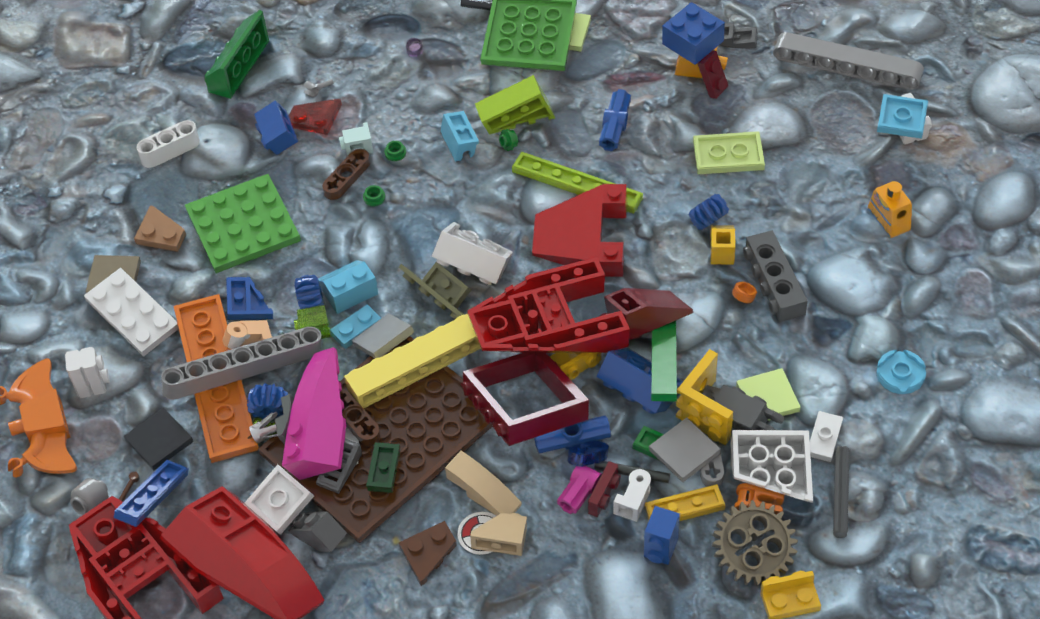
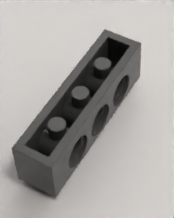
[743,230,808,322]

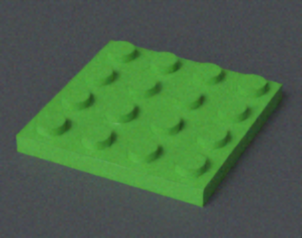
[480,0,577,71]
[185,174,301,274]

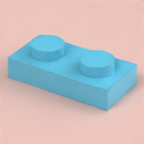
[330,304,381,349]

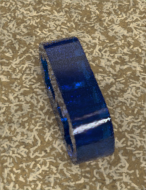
[567,441,609,467]

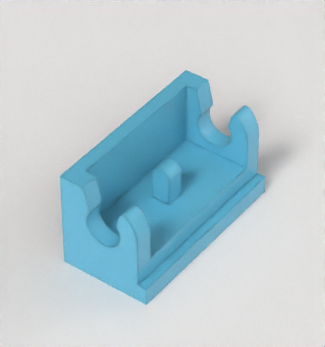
[440,111,479,162]

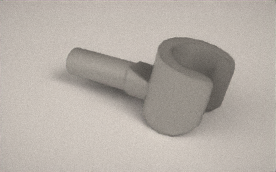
[304,79,334,97]

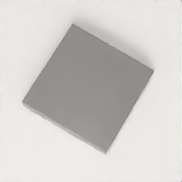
[351,313,414,358]
[649,418,721,482]

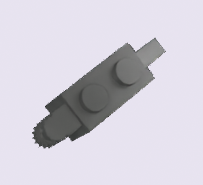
[701,385,784,430]

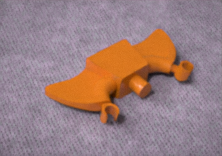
[0,358,77,478]

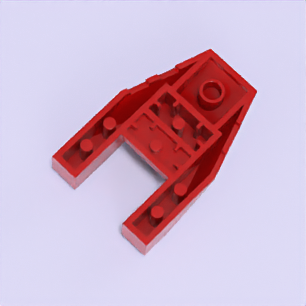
[467,257,630,353]
[69,496,224,619]

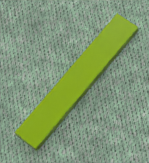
[512,151,643,214]

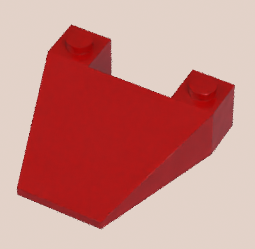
[532,184,627,277]

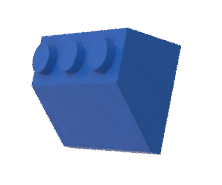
[596,348,683,414]

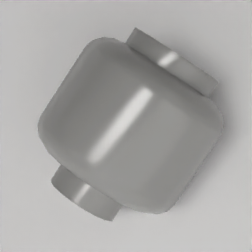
[70,478,109,515]

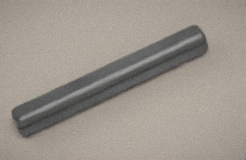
[833,446,849,538]

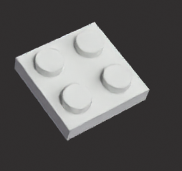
[245,465,314,535]

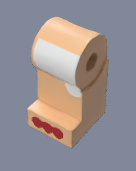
[223,320,272,349]

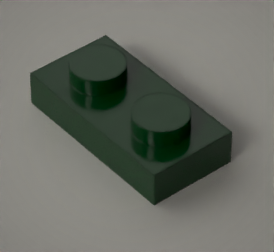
[366,442,401,493]

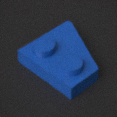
[226,277,273,320]

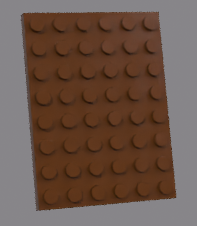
[258,336,493,543]

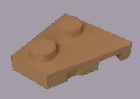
[134,206,186,252]

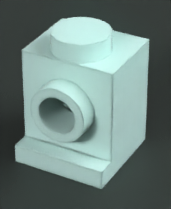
[339,122,373,156]

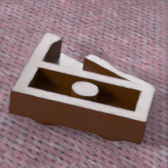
[399,521,457,586]

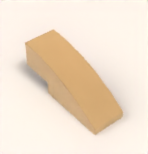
[445,451,522,516]

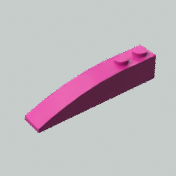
[282,347,346,480]

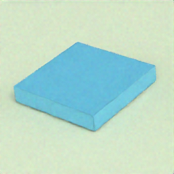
[877,94,928,139]

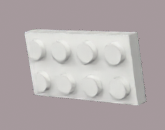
[84,267,179,357]

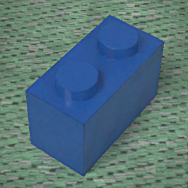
[254,100,298,155]
[644,506,680,565]

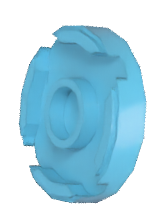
[876,350,926,394]

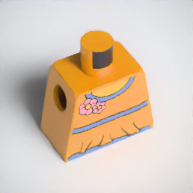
[868,181,912,238]

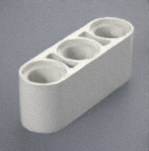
[136,120,200,168]

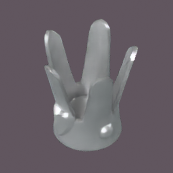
[248,412,278,444]

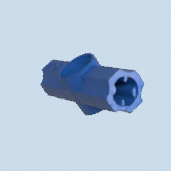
[599,89,631,151]
[534,415,611,454]

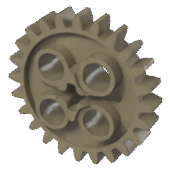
[712,500,798,586]

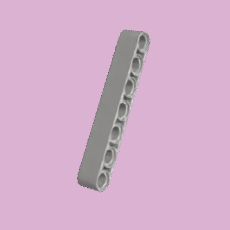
[773,32,924,90]
[161,327,321,400]

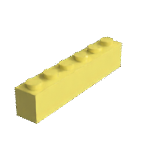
[344,314,481,408]

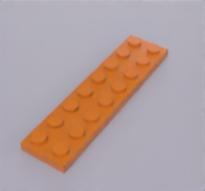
[174,294,259,463]

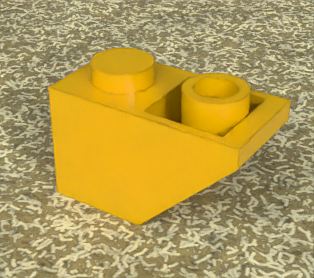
[710,225,735,265]

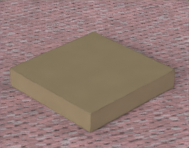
[85,255,141,293]

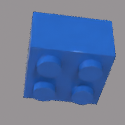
[662,2,725,65]

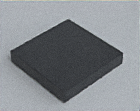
[124,407,194,471]

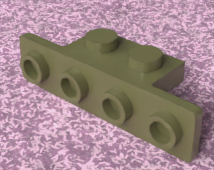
[399,262,472,319]

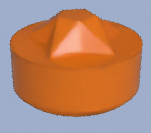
[732,282,757,303]

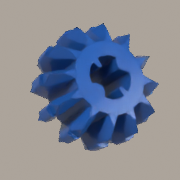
[688,194,729,230]
[294,275,324,315]
[247,383,288,420]

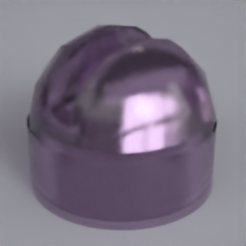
[406,38,423,56]

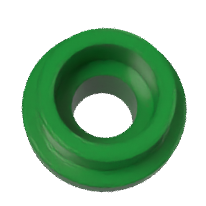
[499,129,518,151]
[384,141,407,161]
[363,185,386,206]

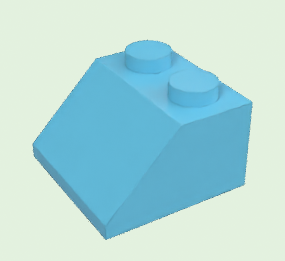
[318,260,378,314]

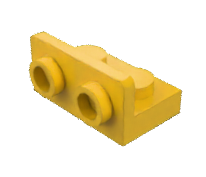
[550,353,602,380]
[760,571,821,619]

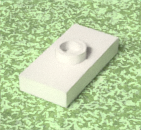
[810,411,843,462]

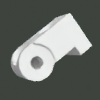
[613,469,651,522]

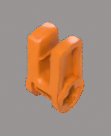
[734,483,785,515]

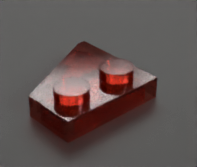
[289,99,342,135]

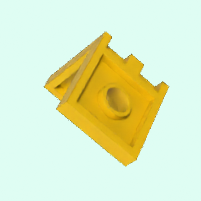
[676,349,733,446]

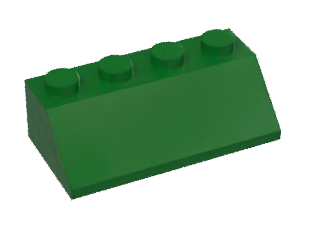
[204,10,269,99]

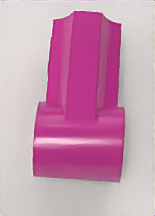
[557,463,602,514]

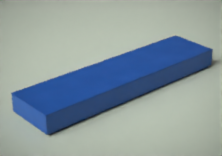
[114,460,189,527]

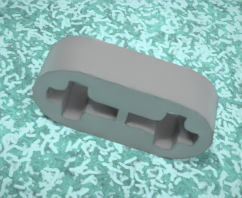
[699,442,724,487]

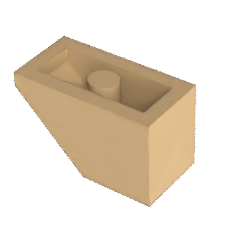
[470,513,527,556]

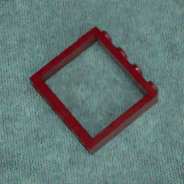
[461,353,589,446]

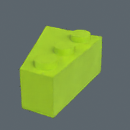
[475,75,555,135]

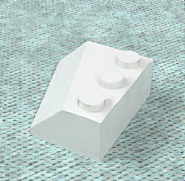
[432,222,513,285]
[730,430,813,503]

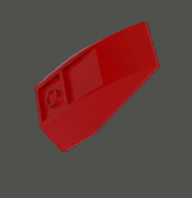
[160,486,324,619]

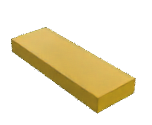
[644,484,726,521]

